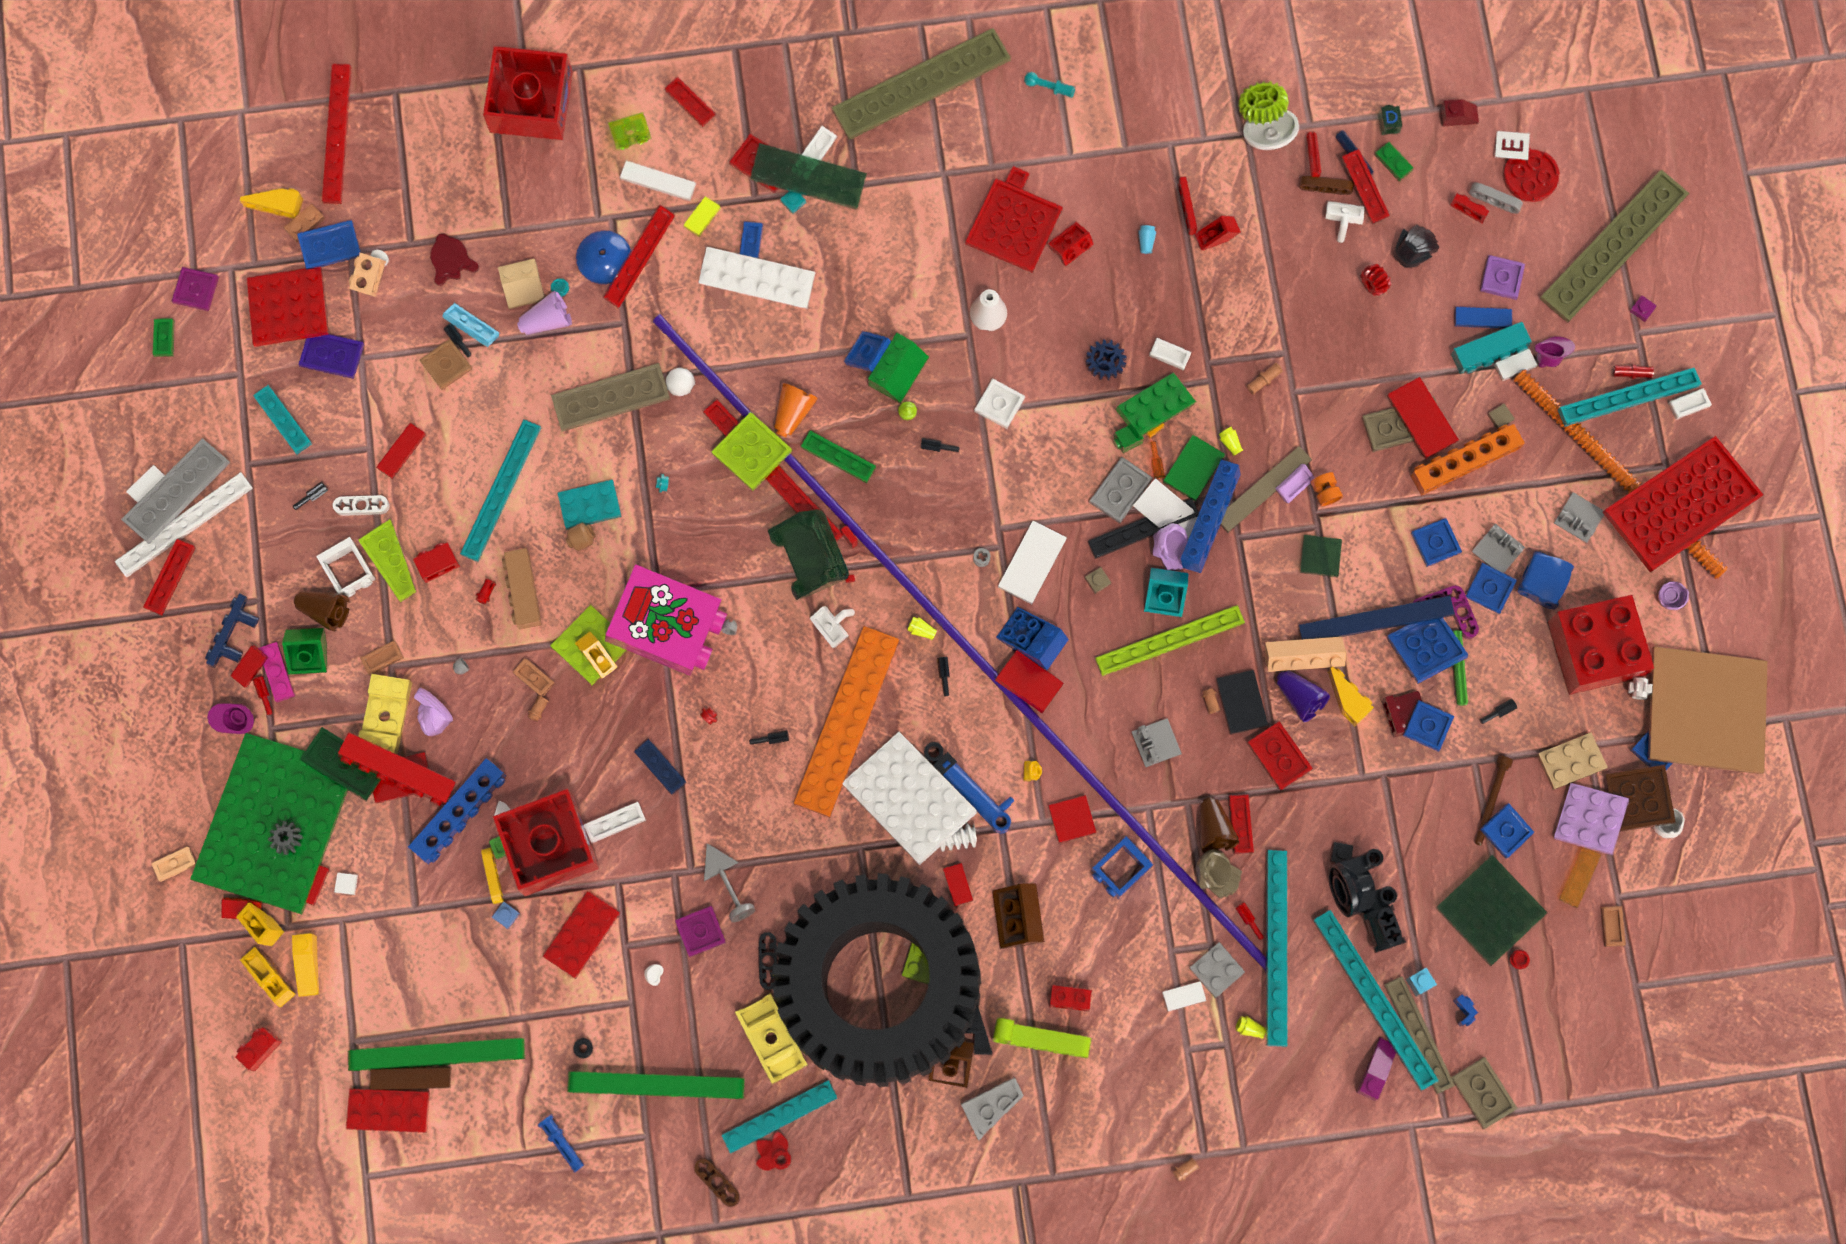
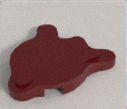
[430,233,479,286]

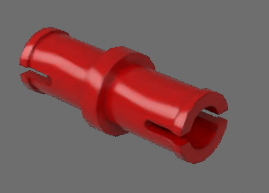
[1613,364,1654,379]

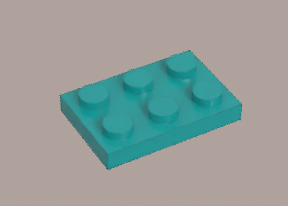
[558,480,622,530]

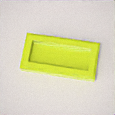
[684,196,721,237]

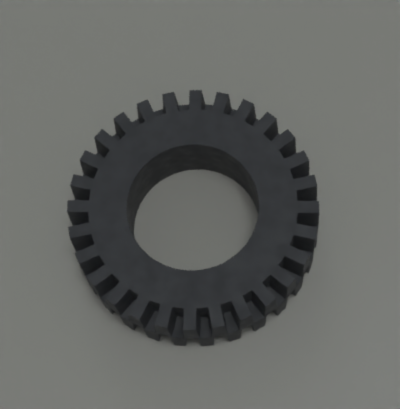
[772,873,981,1087]

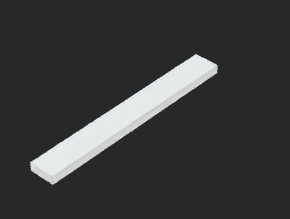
[115,472,253,577]

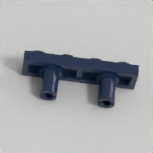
[205,594,259,669]

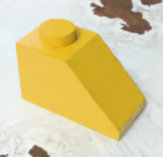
[575,632,617,678]
[237,903,284,946]

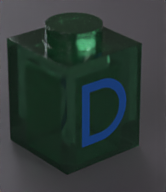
[1378,105,1403,135]

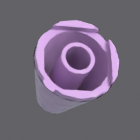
[517,291,572,335]

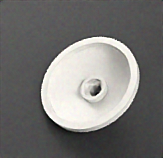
[1243,110,1299,150]

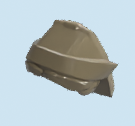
[1195,849,1242,899]

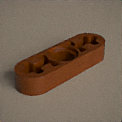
[1299,176,1353,195]
[694,1159,740,1207]

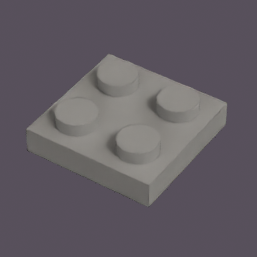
[1189,942,1245,998]

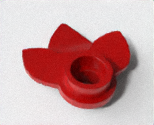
[756,1132,791,1171]

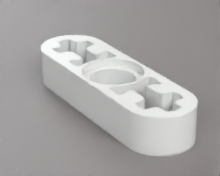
[333,495,390,516]

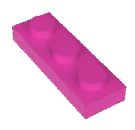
[258,642,295,703]

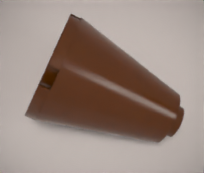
[294,591,350,632]
[1200,797,1239,853]

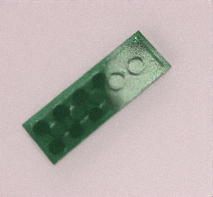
[750,143,867,210]

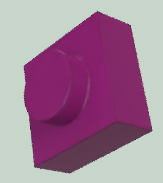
[1629,295,1657,322]

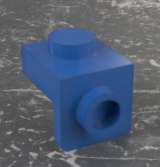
[1453,994,1478,1027]

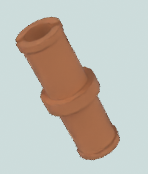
[1246,363,1283,395]

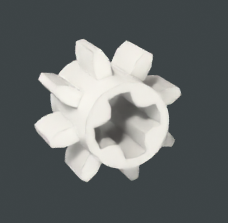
[1628,678,1653,700]

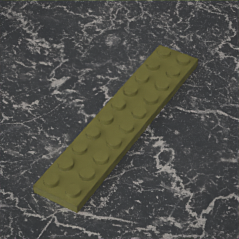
[832,28,1011,140]
[1540,170,1689,323]

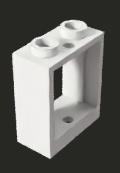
[316,537,376,598]

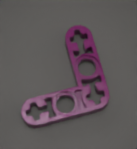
[1413,585,1479,639]

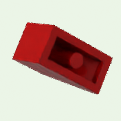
[1194,216,1241,251]

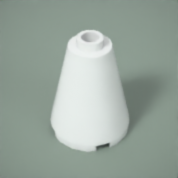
[970,289,1007,331]

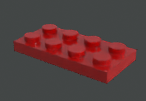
[543,891,621,979]
[346,1089,430,1133]

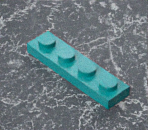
[253,385,312,455]

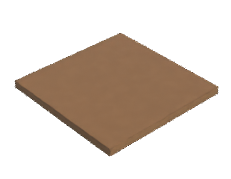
[1648,646,1768,774]

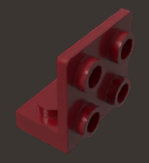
[1382,691,1422,738]

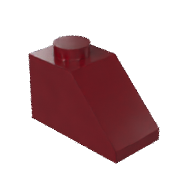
[1440,99,1479,126]

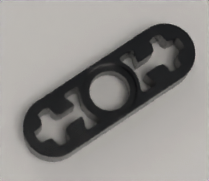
[759,932,777,990]

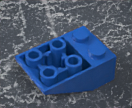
[996,607,1069,670]

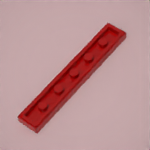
[602,205,676,308]

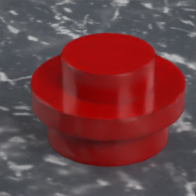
[700,707,718,725]
[1510,950,1530,970]

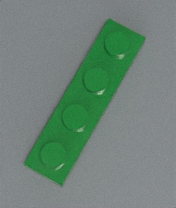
[801,431,876,484]

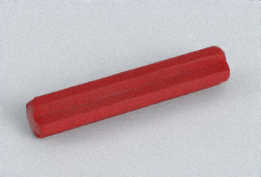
[1306,132,1321,177]

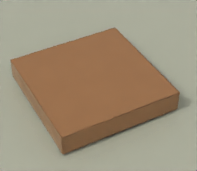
[420,339,472,390]

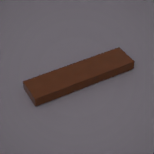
[370,1068,451,1090]

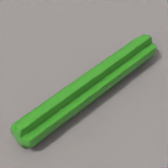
[1453,630,1468,706]

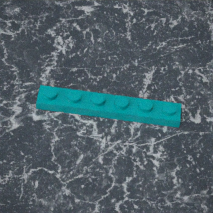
[721,1080,838,1154]

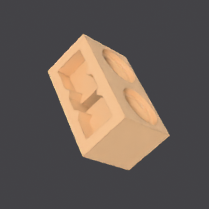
[349,253,386,297]

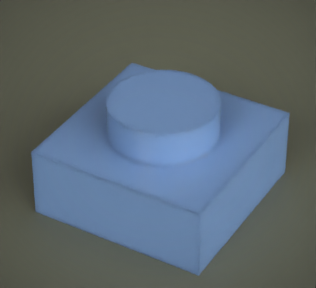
[492,902,520,929]

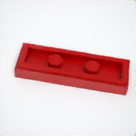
[664,77,716,128]
[1178,176,1197,236]
[376,423,426,479]
[1228,794,1254,854]

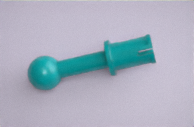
[1024,72,1075,98]

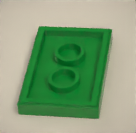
[1163,435,1225,502]

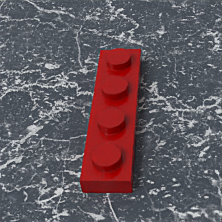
[1341,149,1390,224]
[143,539,196,616]

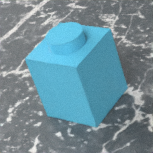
[1406,967,1437,997]

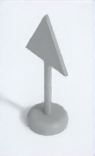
[704,844,756,923]

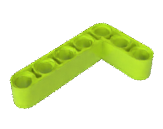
[992,1018,1092,1058]

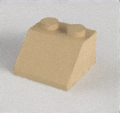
[498,259,545,309]

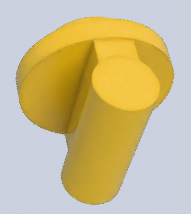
[1023,761,1042,781]

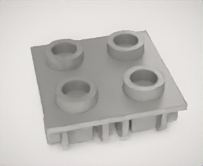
[1554,492,1604,543]
[1472,523,1525,573]
[1132,718,1182,767]

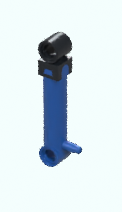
[924,742,1014,834]

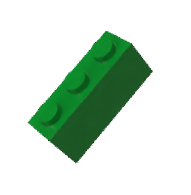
[868,333,929,404]

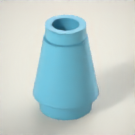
[1138,225,1157,254]

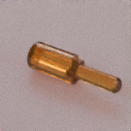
[1150,441,1165,479]

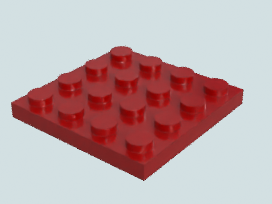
[965,178,1063,273]
[247,266,329,347]

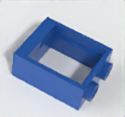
[1091,836,1153,899]

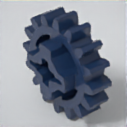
[1086,339,1127,381]

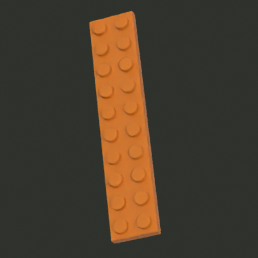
[794,626,900,818]

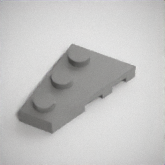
[961,1077,1023,1141]

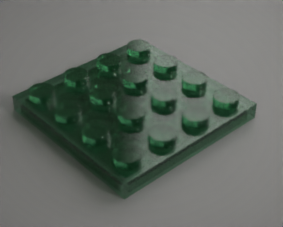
[1436,855,1548,966]

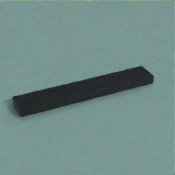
[1087,499,1199,559]

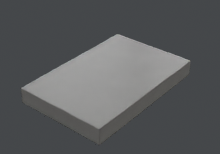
[1089,457,1153,524]

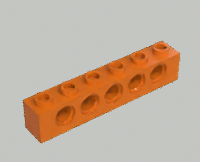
[1411,424,1525,496]

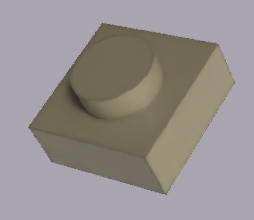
[1085,567,1111,594]

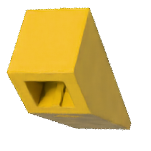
[1328,666,1374,727]

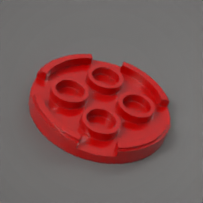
[1503,148,1560,202]

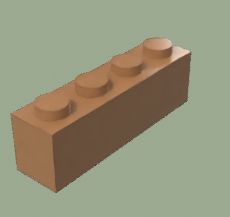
[502,548,542,630]

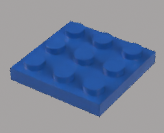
[1387,618,1468,684]

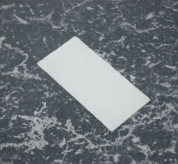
[1133,478,1198,539]

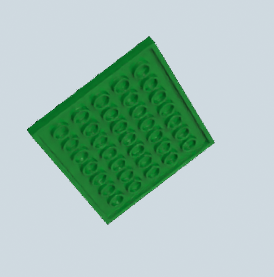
[190,733,348,915]

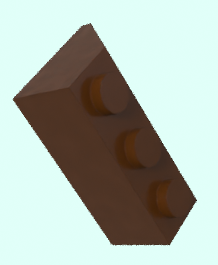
[992,883,1045,949]

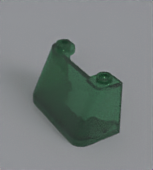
[767,509,849,600]

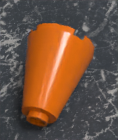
[774,383,818,438]

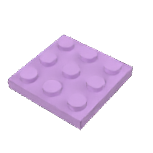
[1554,783,1629,855]

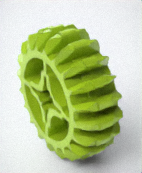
[1238,81,1289,126]

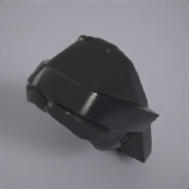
[1393,225,1440,268]

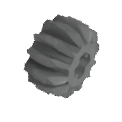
[268,821,303,855]

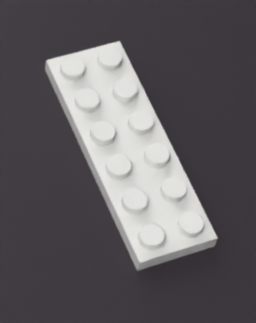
[698,247,816,309]

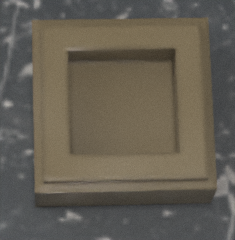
[1488,404,1515,429]

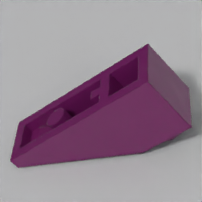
[1356,1038,1396,1101]

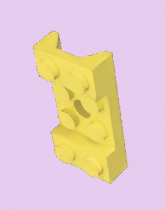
[358,674,412,754]
[735,994,808,1084]

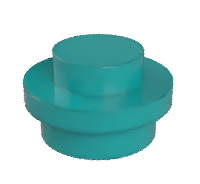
[550,279,569,297]
[655,474,669,493]

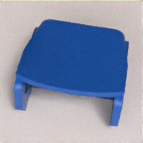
[1517,552,1574,610]

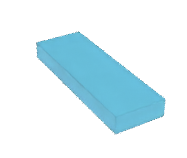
[442,303,499,347]

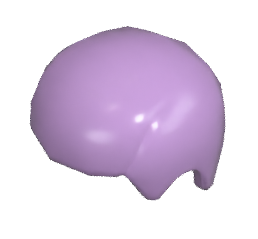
[1658,581,1689,610]

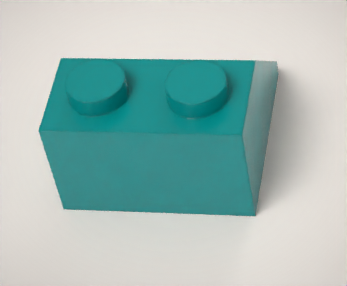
[1144,568,1189,617]

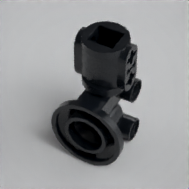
[1328,849,1407,953]

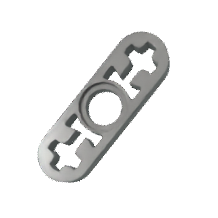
[1469,183,1523,214]

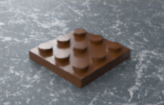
[1606,765,1676,832]

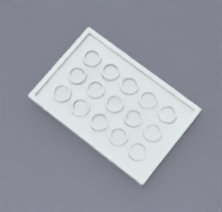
[842,732,977,865]

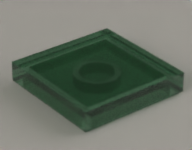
[1300,535,1342,578]

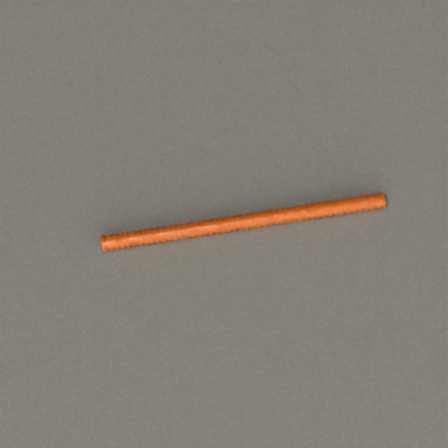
[1514,369,1728,579]

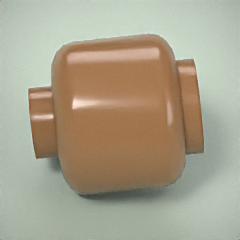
[566,523,596,551]

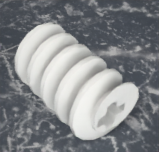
[940,823,977,852]

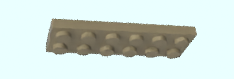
[551,363,670,432]

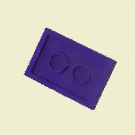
[298,334,364,379]

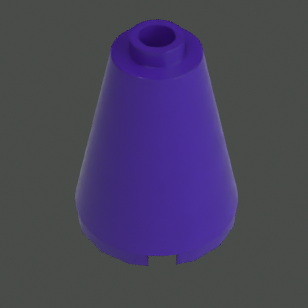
[1277,670,1330,723]

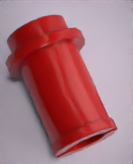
[476,579,496,605]

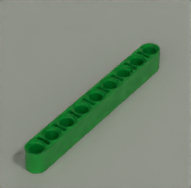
[348,1038,525,1071]
[567,1072,745,1099]

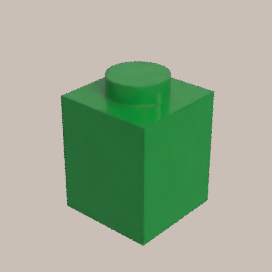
[1113,426,1144,453]

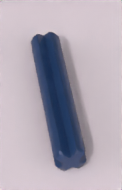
[1336,130,1374,175]

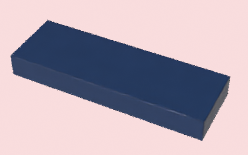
[634,739,687,795]

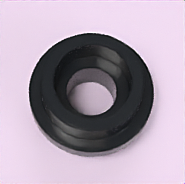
[573,1038,593,1058]

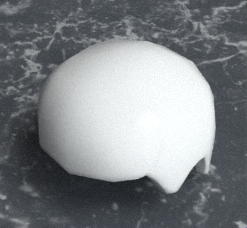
[665,368,695,396]
[1653,808,1685,838]

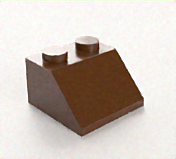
[928,1042,974,1088]

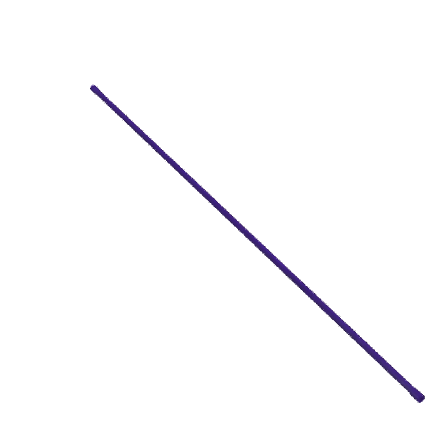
[653,314,1266,972]

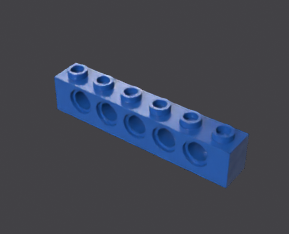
[1181,460,1241,573]
[408,758,506,865]

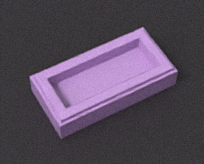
[1275,464,1315,503]

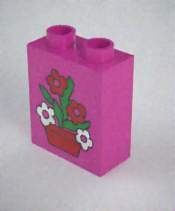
[605,564,727,676]

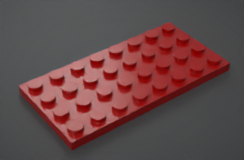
[1602,436,1764,573]

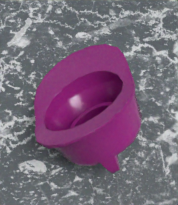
[1535,336,1575,368]
[207,703,254,734]

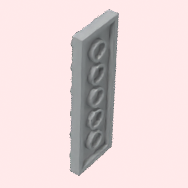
[121,438,230,544]

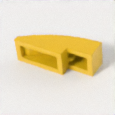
[240,947,296,1008]

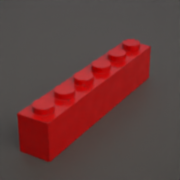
[338,732,456,806]

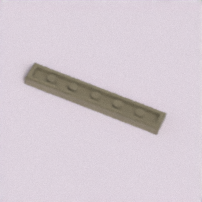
[1221,446,1312,533]
[1384,976,1455,1094]

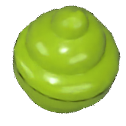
[898,402,917,420]

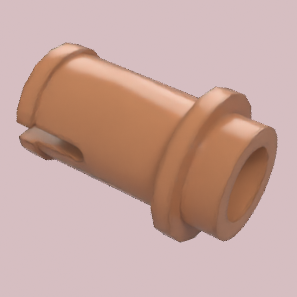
[1202,689,1221,714]
[527,696,549,722]
[1172,1157,1199,1182]

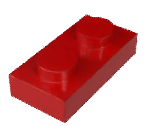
[1450,193,1489,224]

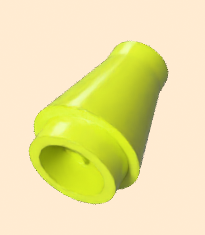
[1218,427,1243,456]
[907,617,937,640]
[1236,1016,1266,1039]

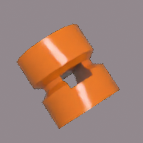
[1310,472,1343,507]

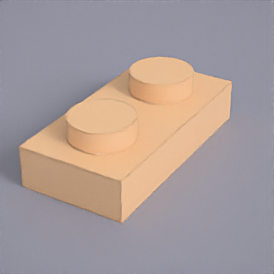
[151,846,196,882]

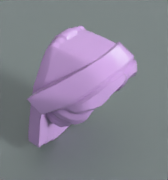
[1153,523,1188,571]
[414,688,453,736]

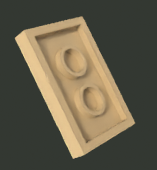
[1537,732,1608,790]

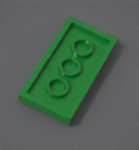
[1115,373,1196,439]

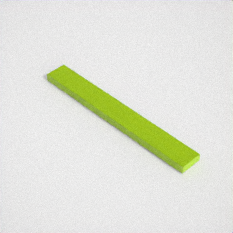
[1095,605,1245,676]

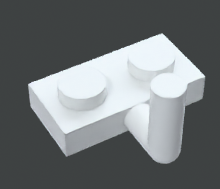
[1325,201,1364,243]
[809,606,855,648]

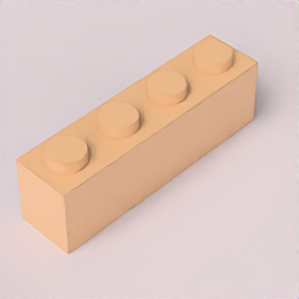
[1265,637,1346,672]

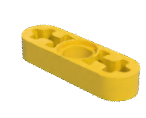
[481,847,504,904]

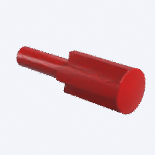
[252,676,273,715]
[1235,902,1264,940]

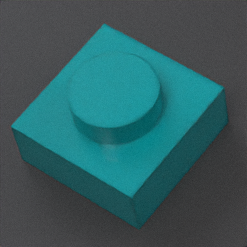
[780,188,806,214]

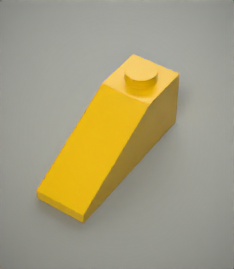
[240,188,303,219]
[292,933,319,997]

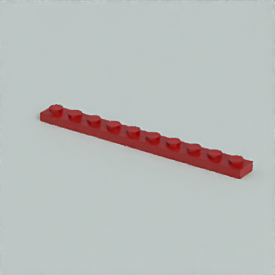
[703,400,843,548]

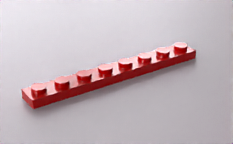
[322,64,352,204]

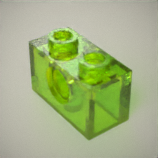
[608,112,651,150]

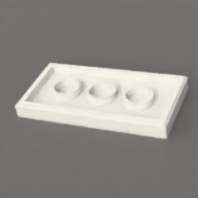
[998,521,1067,605]

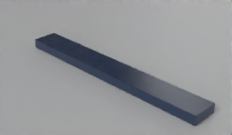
[1299,596,1455,640]

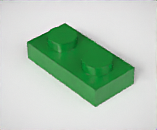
[1375,142,1414,181]
[153,318,175,357]

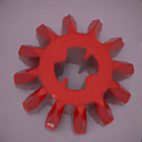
[1360,263,1392,296]

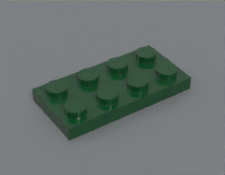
[300,727,381,802]

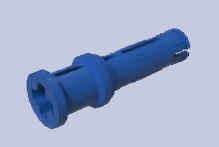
[537,1115,584,1173]

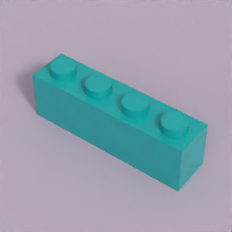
[1451,322,1532,374]

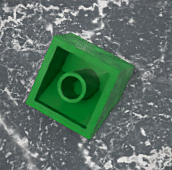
[282,628,327,675]

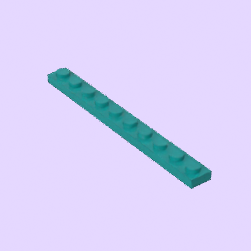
[1266,850,1288,1047]
[1313,910,1439,1091]

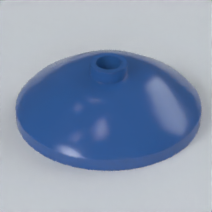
[576,231,631,284]

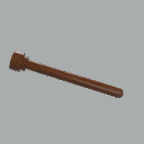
[1475,755,1513,846]

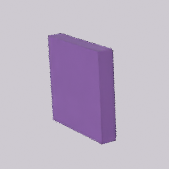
[1480,255,1525,300]

